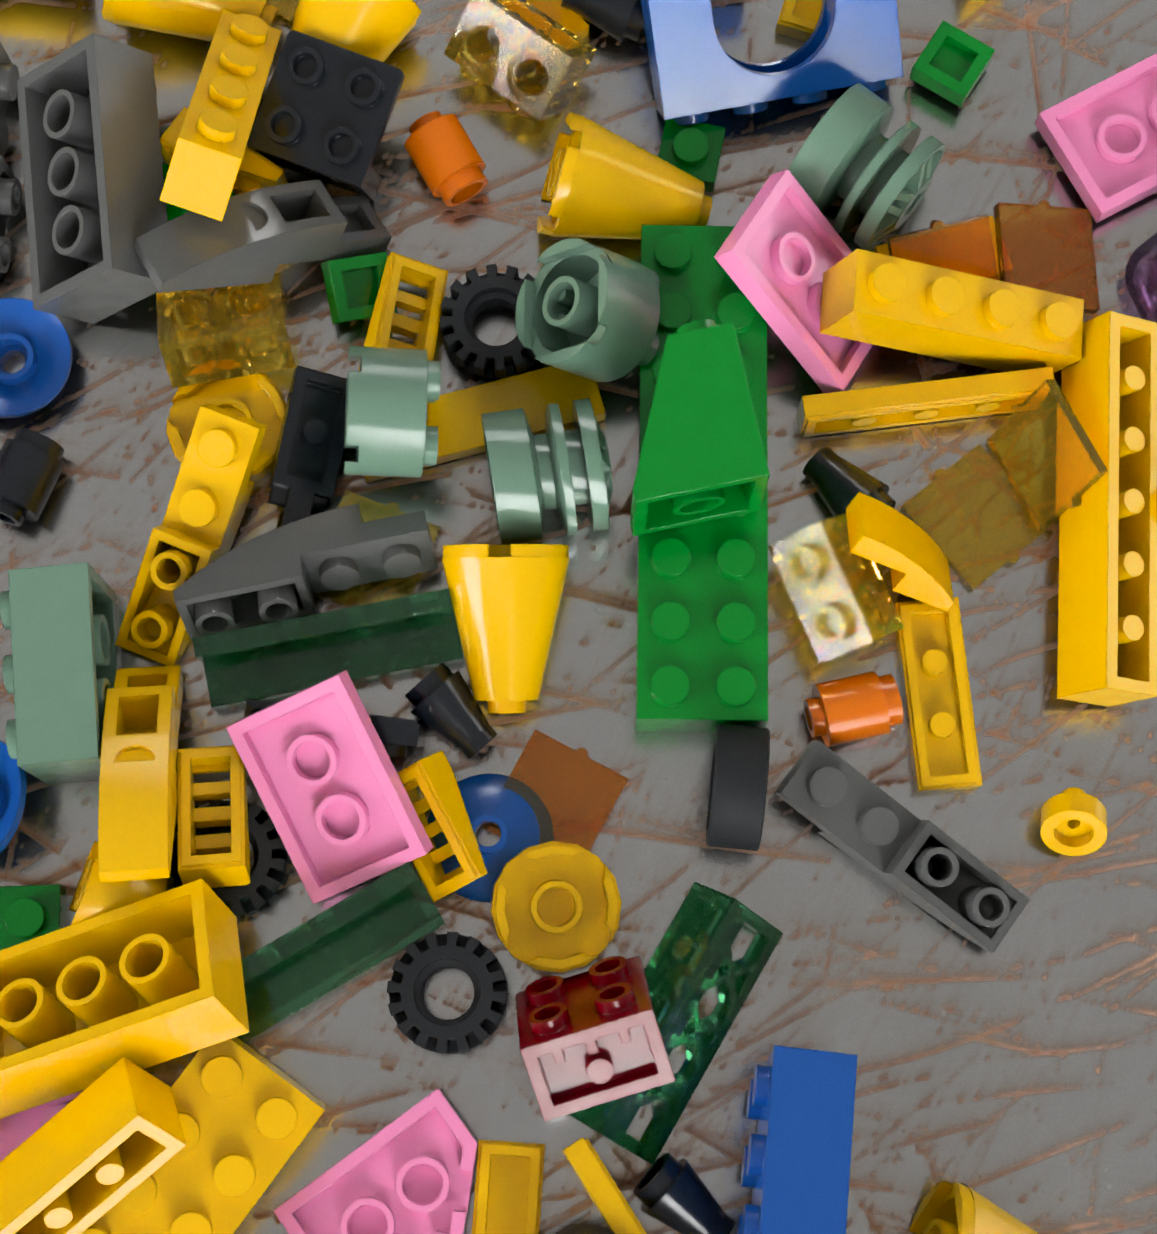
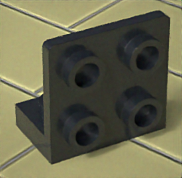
[246,30,405,201]

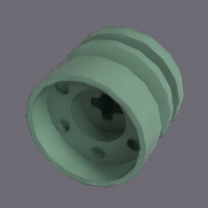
[789,83,946,251]
[481,398,613,545]

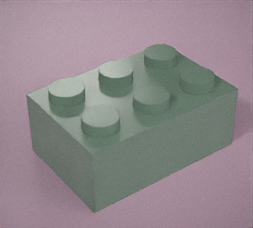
[0,562,119,785]

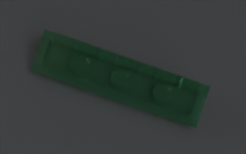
[192,588,464,710]
[237,861,447,1044]
[569,882,783,1165]

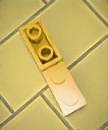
[115,403,267,666]
[98,665,184,882]

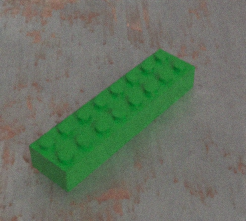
[635,225,768,733]

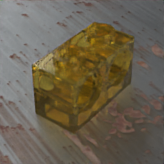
[444,0,597,121]
[156,272,296,388]
[768,513,904,664]

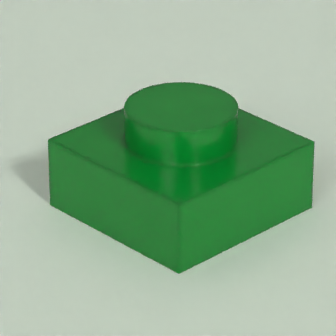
[909,20,995,108]
[658,119,726,193]
[321,252,398,325]
[0,884,66,950]

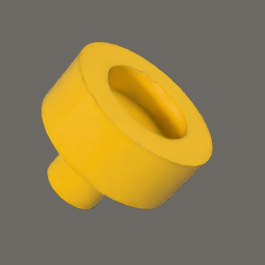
[1040,787,1107,856]

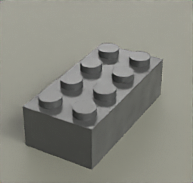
[16,33,167,324]

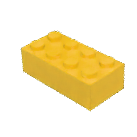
[0,878,250,1119]
[82,1037,325,1234]

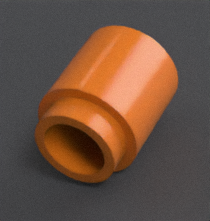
[404,111,488,207]
[803,671,903,747]

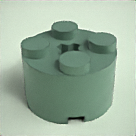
[515,238,661,382]
[344,346,441,478]

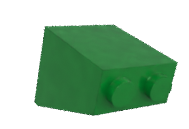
[630,319,770,536]

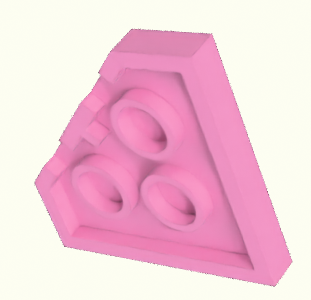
[273,1088,478,1234]

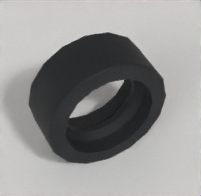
[706,724,770,851]

